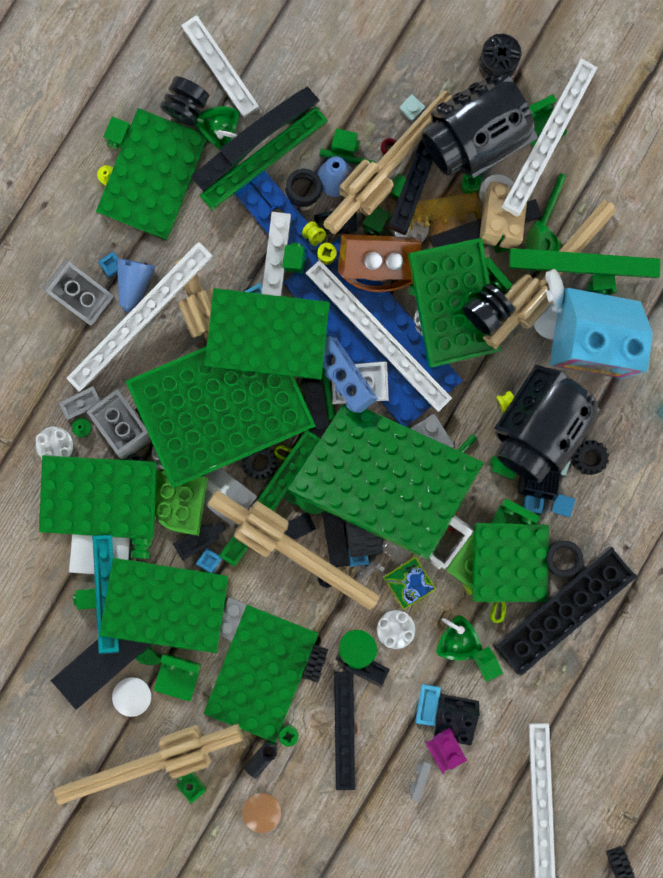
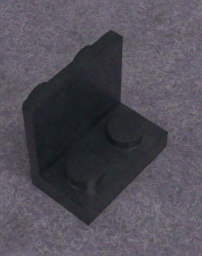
[433,694,479,746]

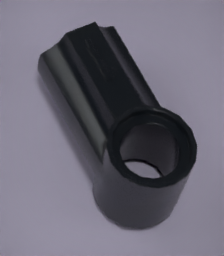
[243,740,278,779]

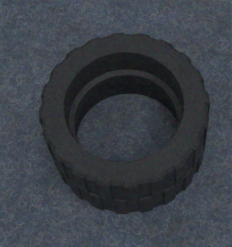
[345,520,383,557]

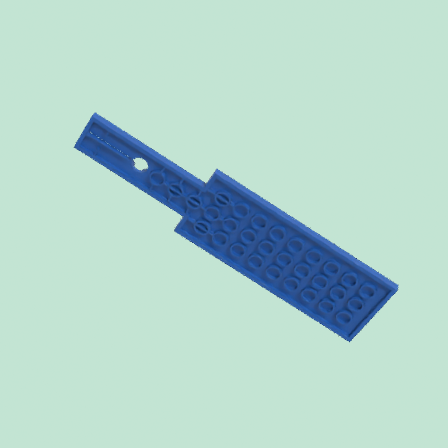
[235,171,463,427]

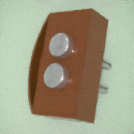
[338,234,422,292]

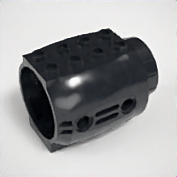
[421,72,538,178]
[494,364,600,483]

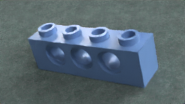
[323,336,379,413]

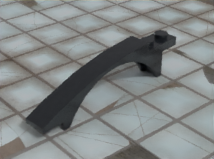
[191,86,320,192]

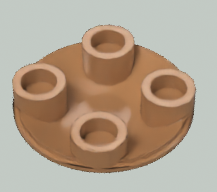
[242,793,281,833]

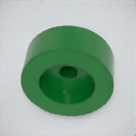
[72,418,92,438]

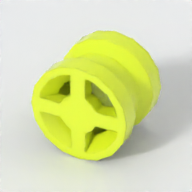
[302,221,326,246]
[318,243,337,265]
[495,391,514,414]

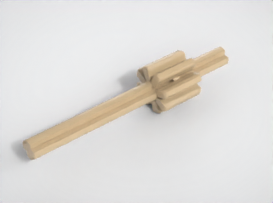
[323,91,452,234]
[483,200,617,349]
[174,258,213,341]
[207,490,379,610]
[54,724,243,805]

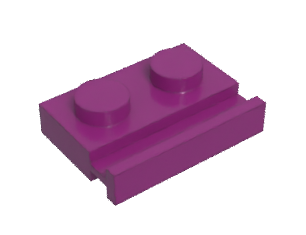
[425,728,467,774]

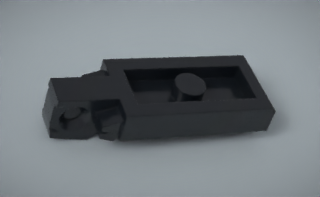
[173,523,226,561]
[335,652,390,688]

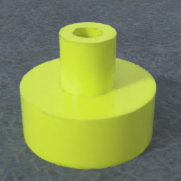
[97,165,113,185]

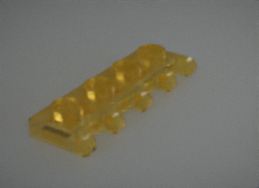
[408,193,481,230]

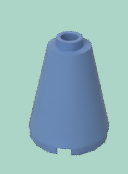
[317,157,353,197]
[117,258,156,312]

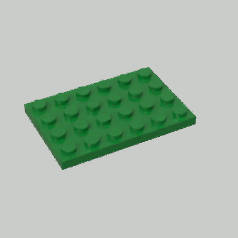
[96,108,208,241]
[408,238,501,368]
[205,288,330,380]
[39,455,158,540]
[99,558,228,654]
[203,604,318,743]

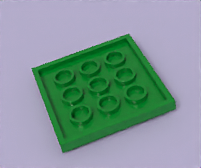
[472,523,549,602]

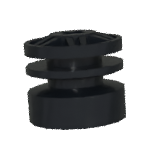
[478,33,522,77]
[160,76,210,126]
[462,284,514,336]

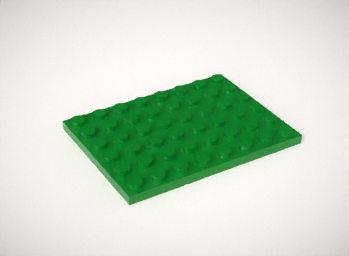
[125,346,315,489]
[288,403,483,560]

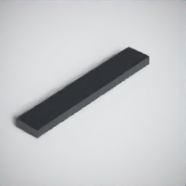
[388,139,433,235]
[429,199,542,248]
[334,671,355,790]

